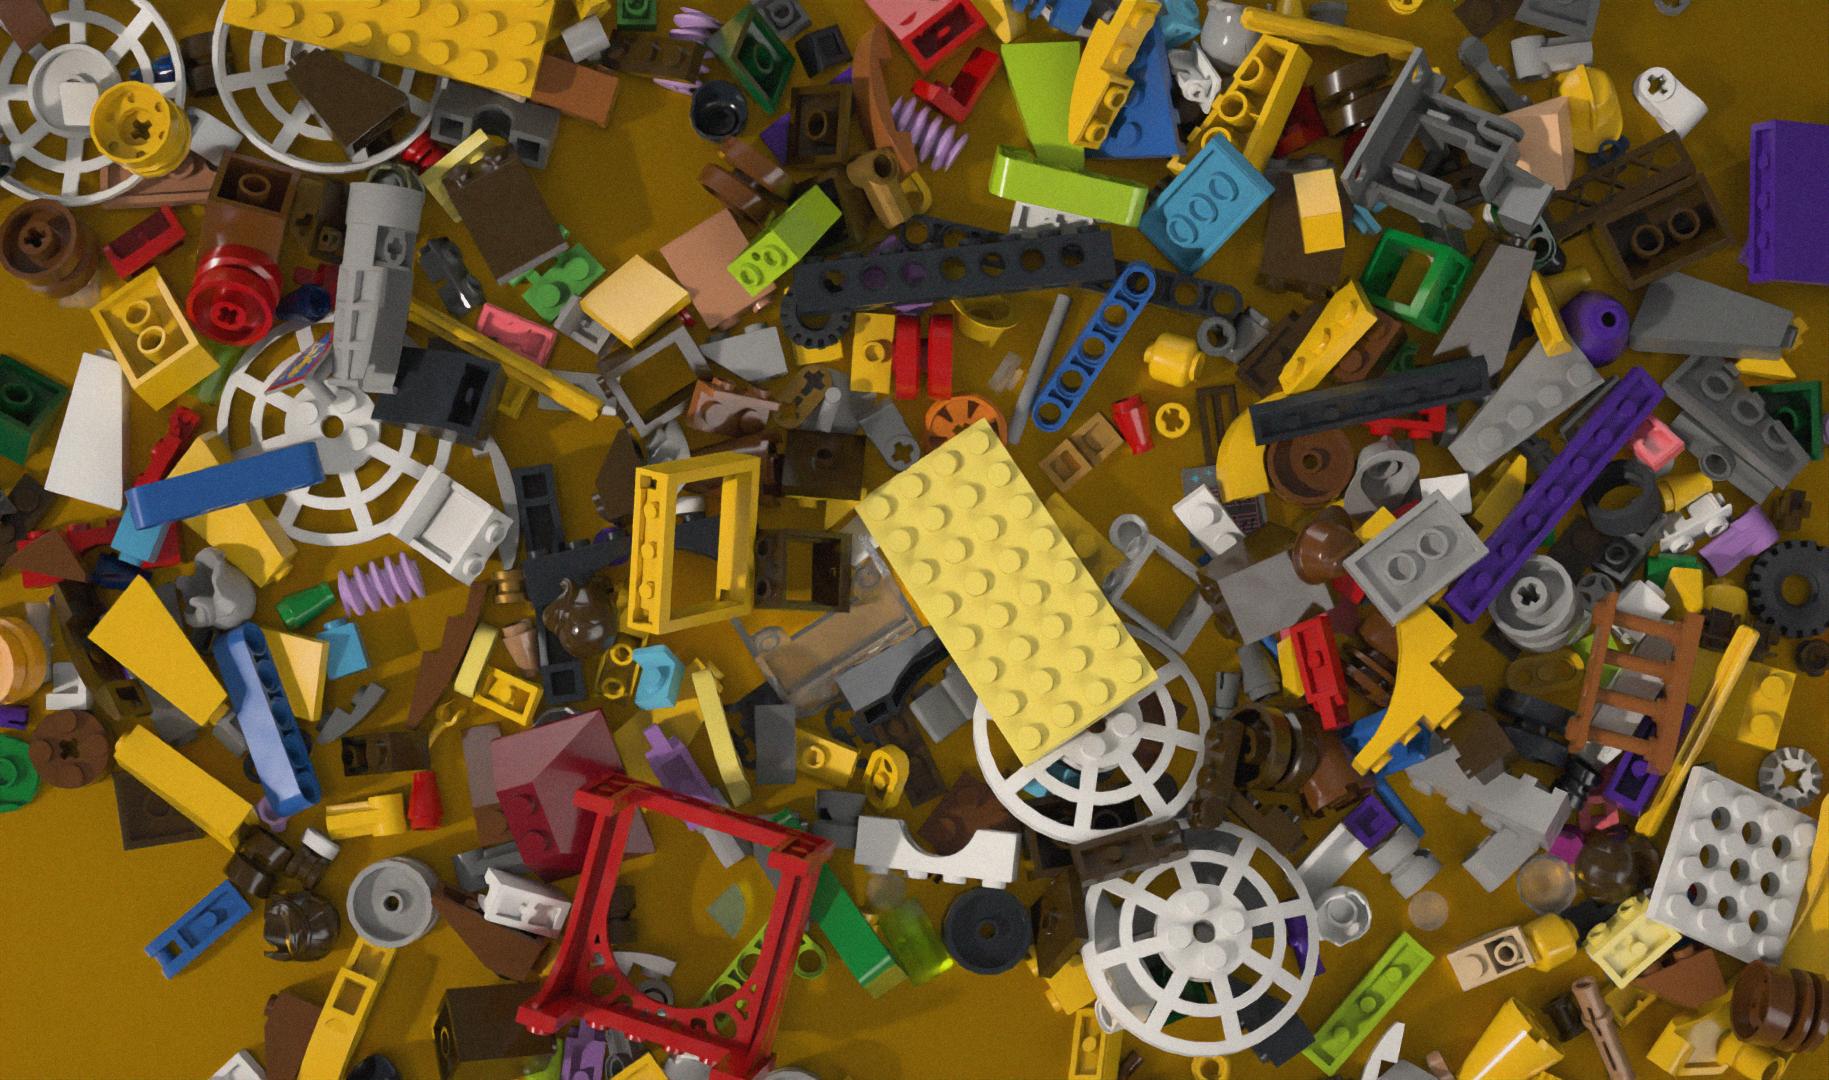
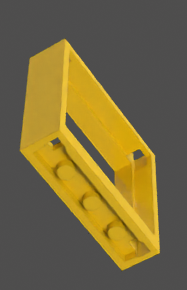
[627,451,761,635]

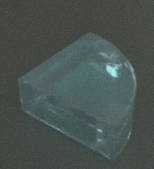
[706,882,746,938]

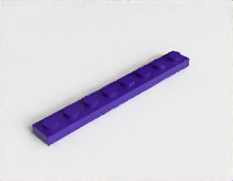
[1441,366,1667,624]

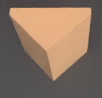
[1499,96,1576,190]

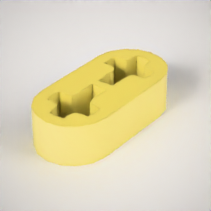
[454,621,500,698]

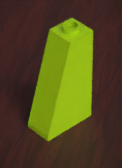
[1000,41,1085,170]

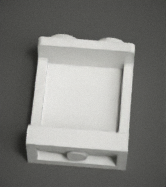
[386,464,514,587]

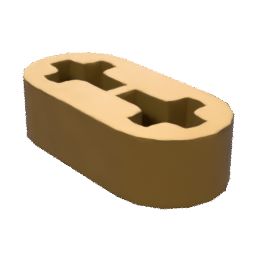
[771,363,833,430]

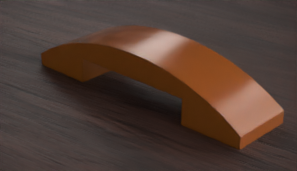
[852,23,919,184]

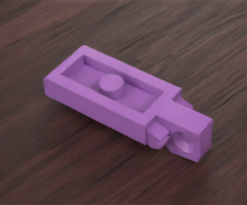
[643,723,722,832]
[561,1019,607,1080]

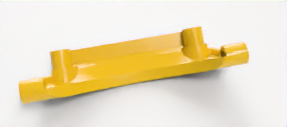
[1646,793,1829,1080]

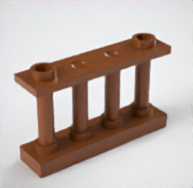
[1565,592,1705,776]

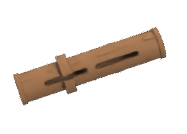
[1571,976,1637,1080]

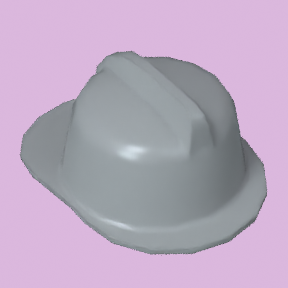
[1344,435,1420,522]

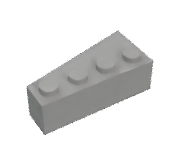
[1448,335,1605,479]
[1405,731,1572,852]

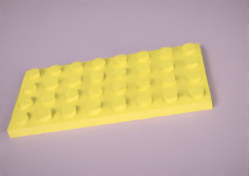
[854,417,1160,768]

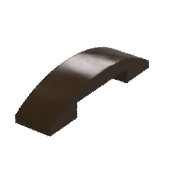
[53,580,154,721]

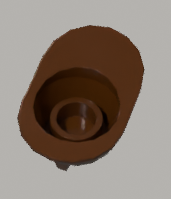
[1292,505,1360,585]

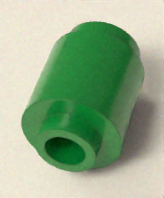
[1643,552,1704,591]

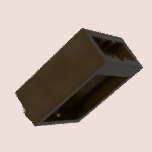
[595,315,716,438]
[753,528,852,613]

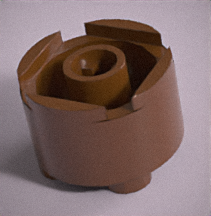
[28,709,117,789]

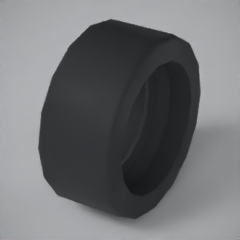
[1581,459,1661,536]

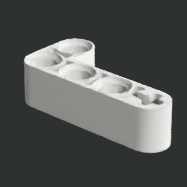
[1050,881,1156,1034]

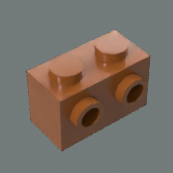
[530,51,622,129]

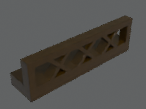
[1541,129,1697,246]

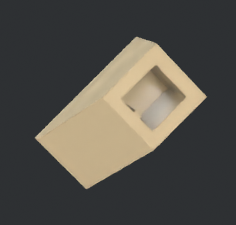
[1447,925,1536,992]

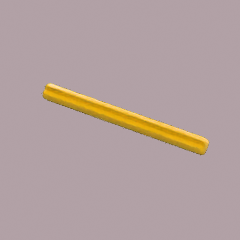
[407,296,605,421]
[1634,625,1760,841]

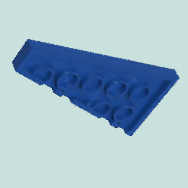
[1084,18,1187,161]

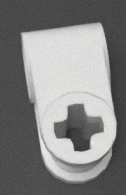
[1632,67,1708,140]

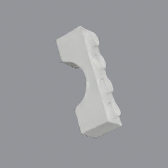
[854,815,1022,889]

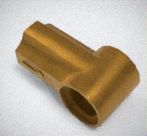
[847,148,913,229]

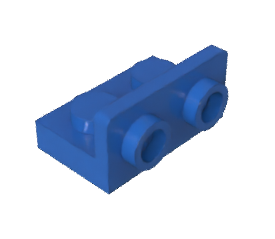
[1342,708,1432,780]

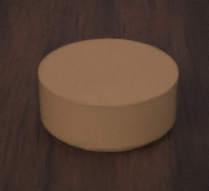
[1425,1049,1456,1080]

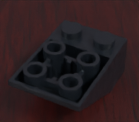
[371,346,508,451]
[1204,974,1316,1068]

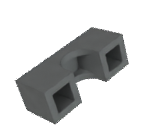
[430,81,561,170]

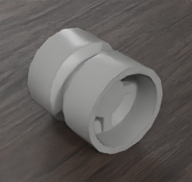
[1367,823,1443,899]

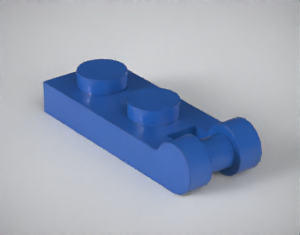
[143,878,255,980]

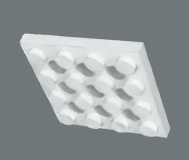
[1645,766,1819,965]

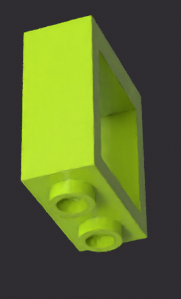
[726,185,842,297]

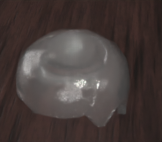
[1516,852,1577,916]

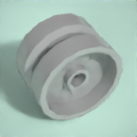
[1488,553,1584,654]
[346,855,442,948]

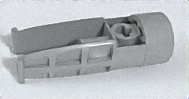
[327,182,424,394]

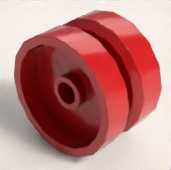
[186,244,283,347]
[892,313,953,401]

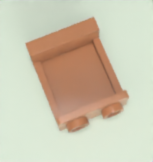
[660,208,778,333]

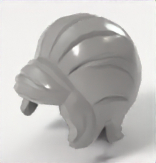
[1200,0,1273,74]
[174,547,256,631]

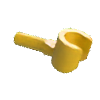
[428,697,467,747]

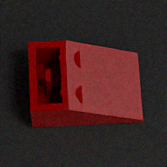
[863,0,987,79]

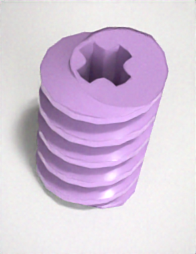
[653,7,724,95]
[891,95,969,173]
[338,552,426,619]

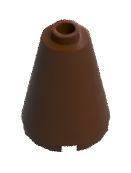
[682,429,785,508]
[1298,706,1378,821]

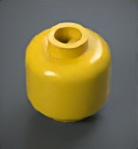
[1144,331,1205,387]
[1699,578,1748,635]
[1521,913,1579,972]

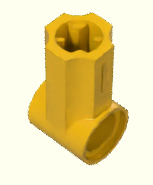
[326,793,408,840]

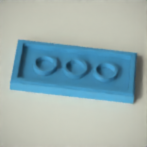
[1137,132,1276,276]

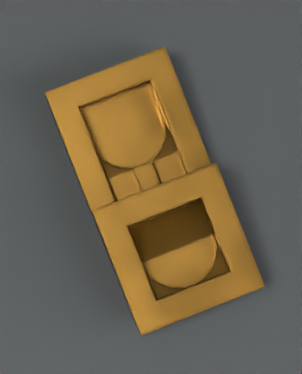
[1038,410,1126,494]

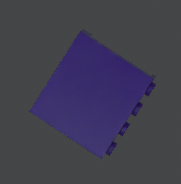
[1749,119,1829,286]

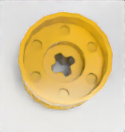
[90,81,192,178]

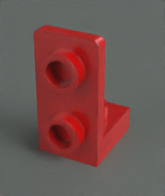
[910,47,1003,124]
[1273,80,1329,159]
[1360,405,1447,441]

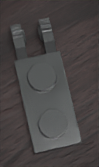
[1456,36,1534,114]

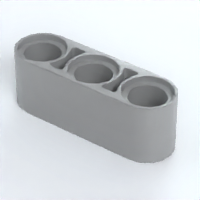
[1461,785,1571,893]

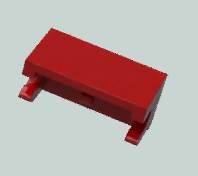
[101,204,194,283]

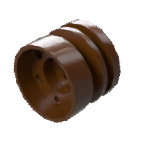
[1339,610,1434,709]
[1730,960,1829,1056]

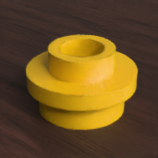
[1191,1055,1231,1080]

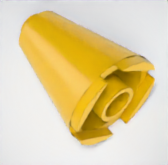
[1455,996,1566,1080]

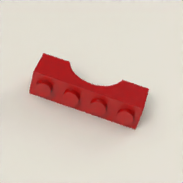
[17,517,188,590]

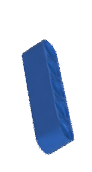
[1032,260,1156,432]
[125,442,326,531]
[212,622,321,818]

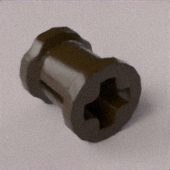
[1540,990,1588,1043]

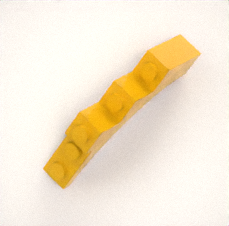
[1351,506,1464,777]

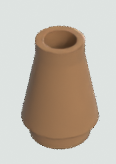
[501,617,541,679]

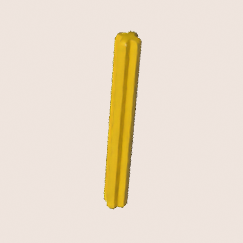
[1240,6,1416,64]

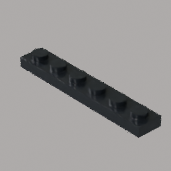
[1248,354,1491,446]

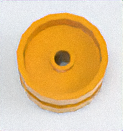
[0,616,47,705]

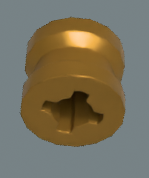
[491,569,529,605]

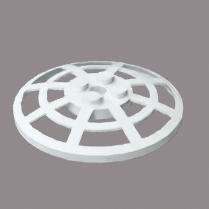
[0,0,186,208]
[212,0,449,174]
[217,311,453,546]
[973,622,1210,845]
[1080,817,1319,1057]

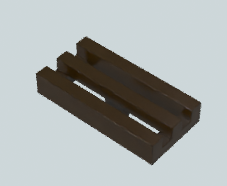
[1195,384,1239,466]

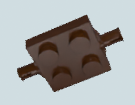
[917,768,1021,884]

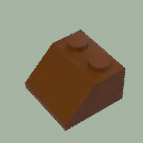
[1324,305,1409,386]

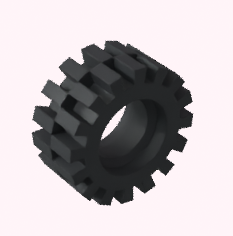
[780,278,851,350]

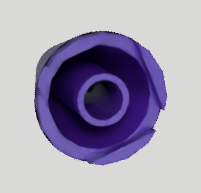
[1559,290,1632,368]

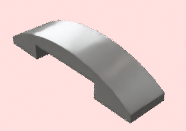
[472,433,523,571]

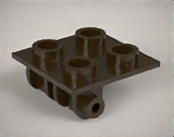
[306,178,350,266]
[1698,607,1781,663]

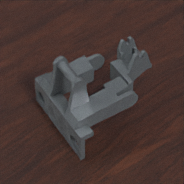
[1340,46,1555,240]

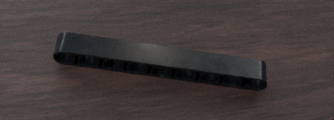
[899,214,1243,322]

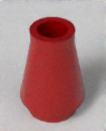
[1111,394,1155,455]
[406,772,446,831]

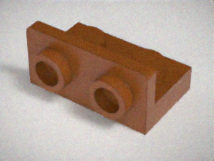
[685,377,782,438]

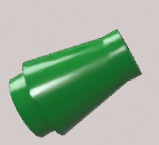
[274,581,336,632]

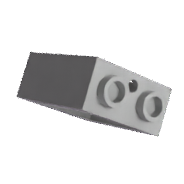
[1102,532,1213,655]

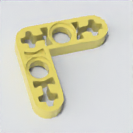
[691,667,754,807]

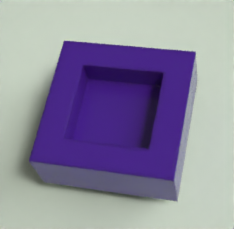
[1341,793,1398,850]

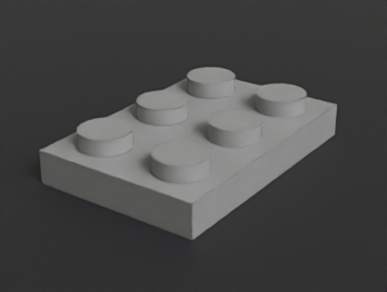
[1342,489,1489,627]

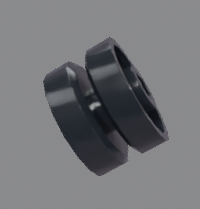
[1492,687,1577,769]
[941,886,1031,975]

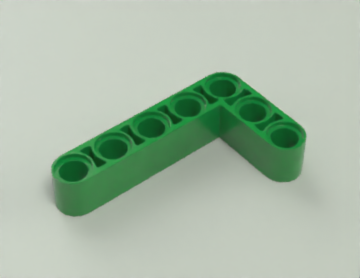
[764,807,909,999]

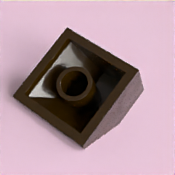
[787,166,875,258]

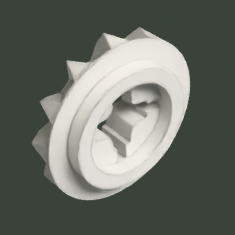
[1758,747,1823,810]

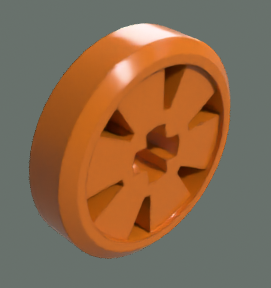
[921,391,1007,455]

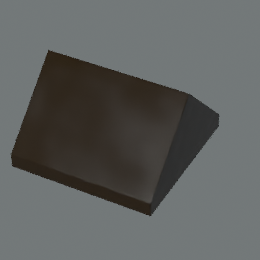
[786,83,853,169]

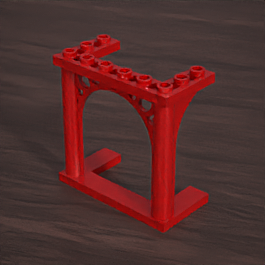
[515,771,836,1080]

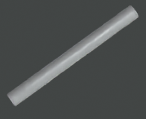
[1007,294,1073,446]

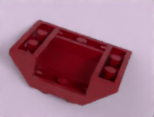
[490,707,657,883]

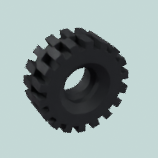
[1744,539,1829,639]

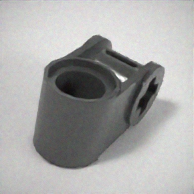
[855,396,920,473]

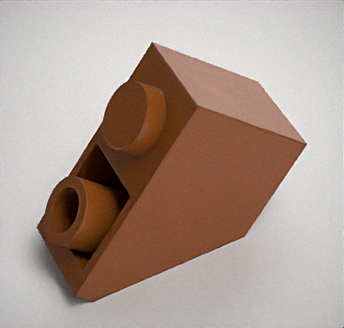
[1629,943,1728,1008]

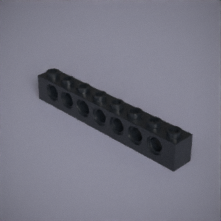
[793,225,1116,318]

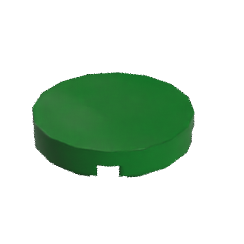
[0,734,43,813]

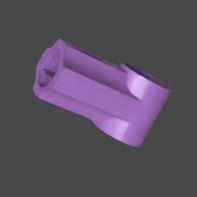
[1697,504,1781,579]

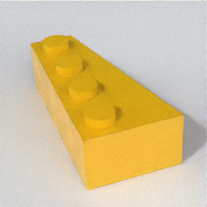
[1166,34,1313,176]

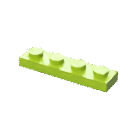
[1301,931,1435,1077]

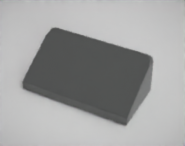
[1553,375,1621,446]

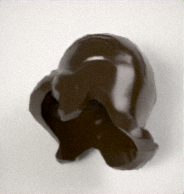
[542,575,620,659]
[1574,824,1662,904]
[263,891,341,963]

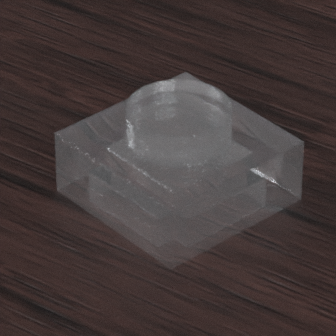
[59,269,104,309]
[987,350,1024,395]

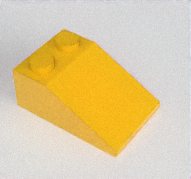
[90,265,221,412]
[1661,648,1796,751]

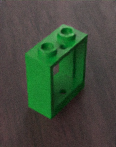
[1358,227,1475,335]

